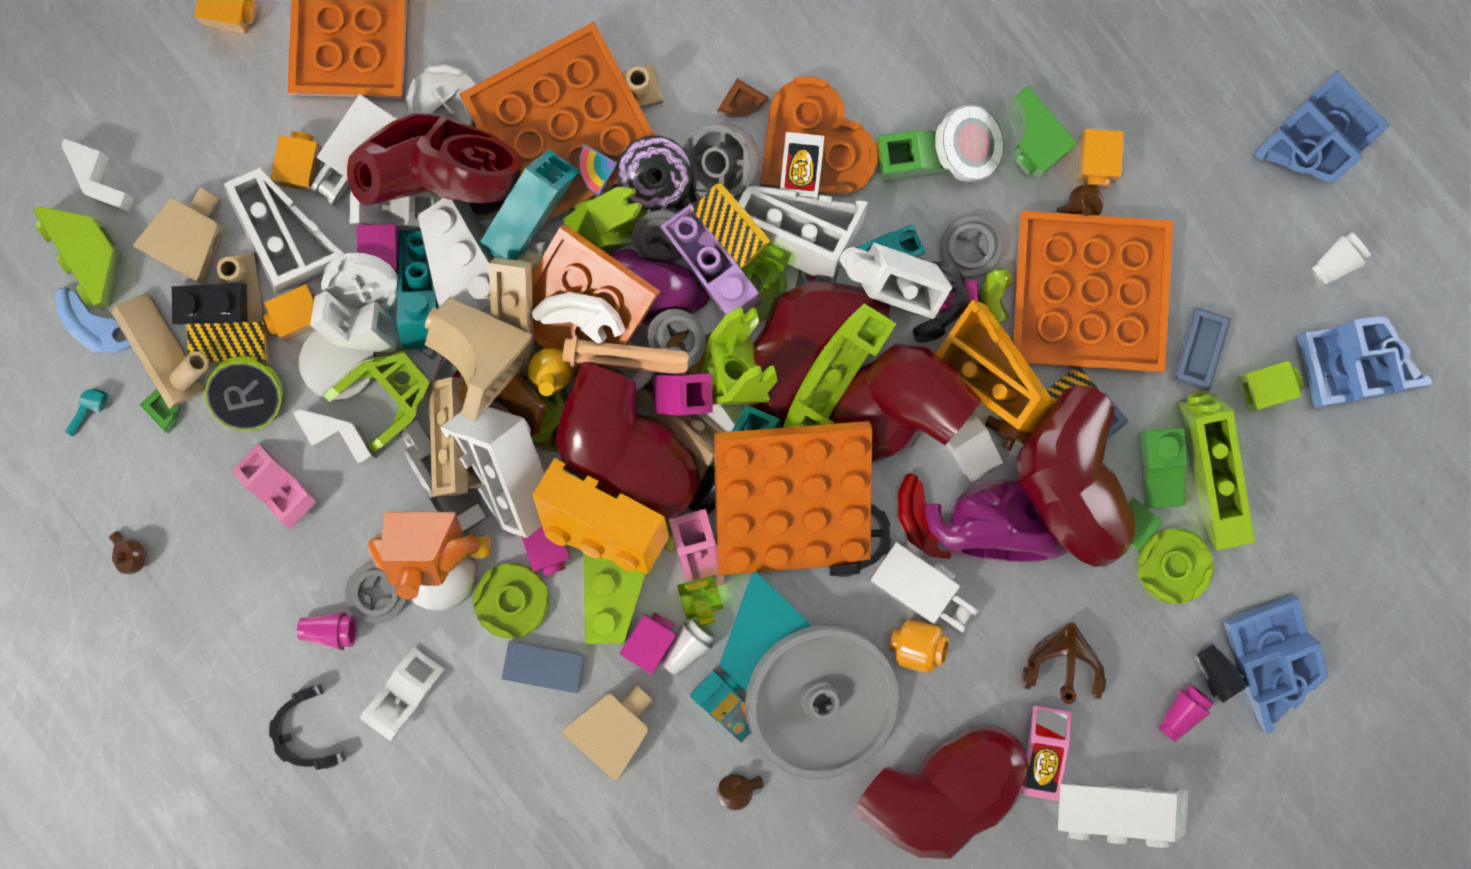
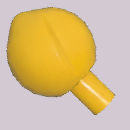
[527,348,574,396]

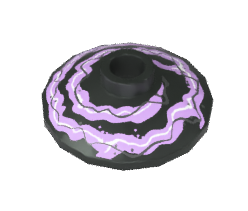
[616,135,693,212]

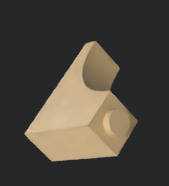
[425,297,533,421]

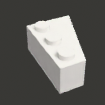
[224,168,344,295]
[738,185,868,282]
[418,198,495,314]
[440,407,545,538]
[1058,782,1188,848]

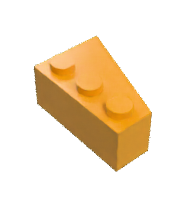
[532,458,669,574]

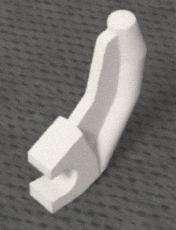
[532,292,626,344]

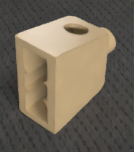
[133,188,225,285]
[561,685,654,782]

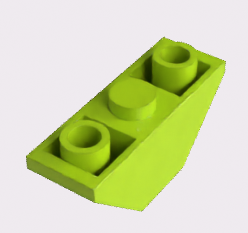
[33,206,122,310]

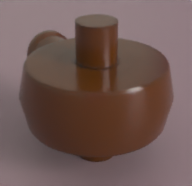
[1057,185,1104,216]
[985,415,1031,451]
[109,531,146,575]
[717,774,764,810]

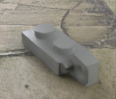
[400,420,482,516]

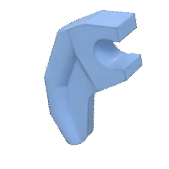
[56,287,132,353]

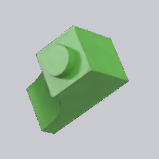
[1012,86,1078,179]
[1138,428,1188,509]

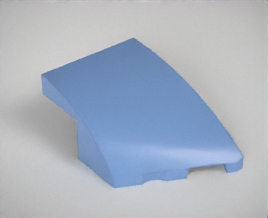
[1254,70,1390,184]
[1297,315,1432,409]
[1223,594,1328,734]

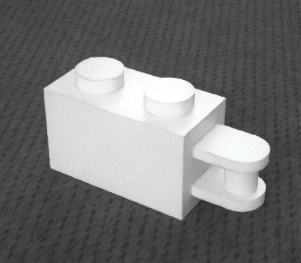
[310,94,397,205]
[840,243,952,319]
[868,540,978,633]

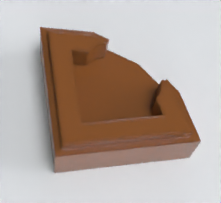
[717,78,769,117]

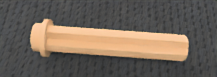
[563,335,689,375]

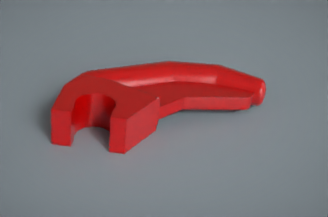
[898,473,952,559]

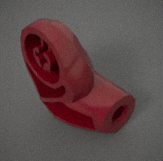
[347,113,522,205]
[748,282,890,428]
[828,343,982,465]
[556,363,700,520]
[1016,385,1135,567]
[853,725,1029,859]

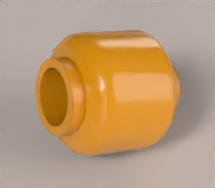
[890,619,949,673]

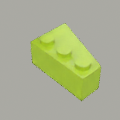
[583,553,647,644]

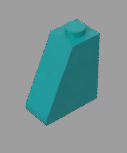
[480,149,580,260]
[719,572,811,692]

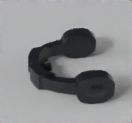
[912,258,969,343]
[828,504,892,577]
[269,684,346,770]

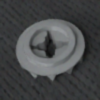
[632,206,682,262]
[940,216,1002,278]
[645,309,706,368]
[345,562,407,624]

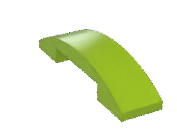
[783,303,896,428]

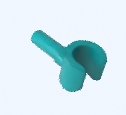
[65,388,108,436]

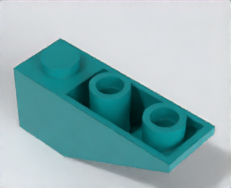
[396,229,438,350]

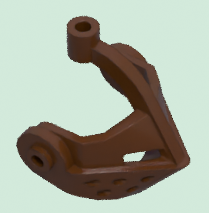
[1022,623,1106,704]

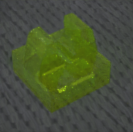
[744,243,791,289]
[677,575,723,627]

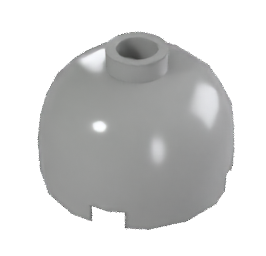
[683,123,760,197]

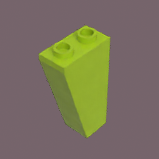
[1177,391,1255,551]

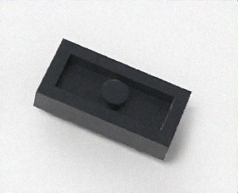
[171,283,248,325]

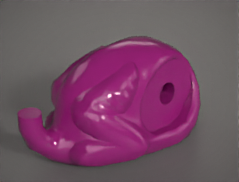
[608,249,708,325]
[925,479,1068,562]

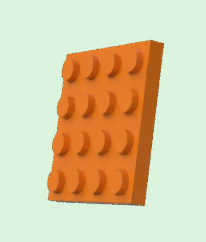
[459,22,655,224]
[1012,211,1173,373]
[714,421,872,575]

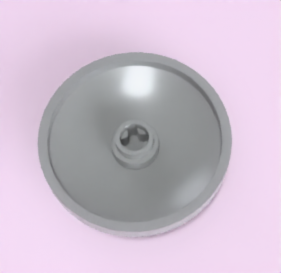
[745,625,899,779]

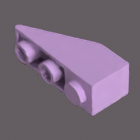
[660,204,762,316]

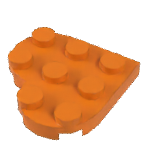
[760,76,878,196]

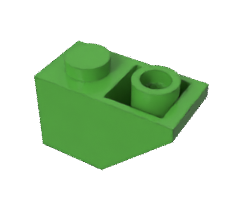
[876,130,950,181]

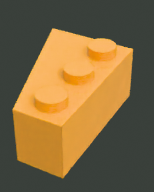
[935,300,1054,432]

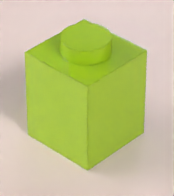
[1238,360,1303,413]

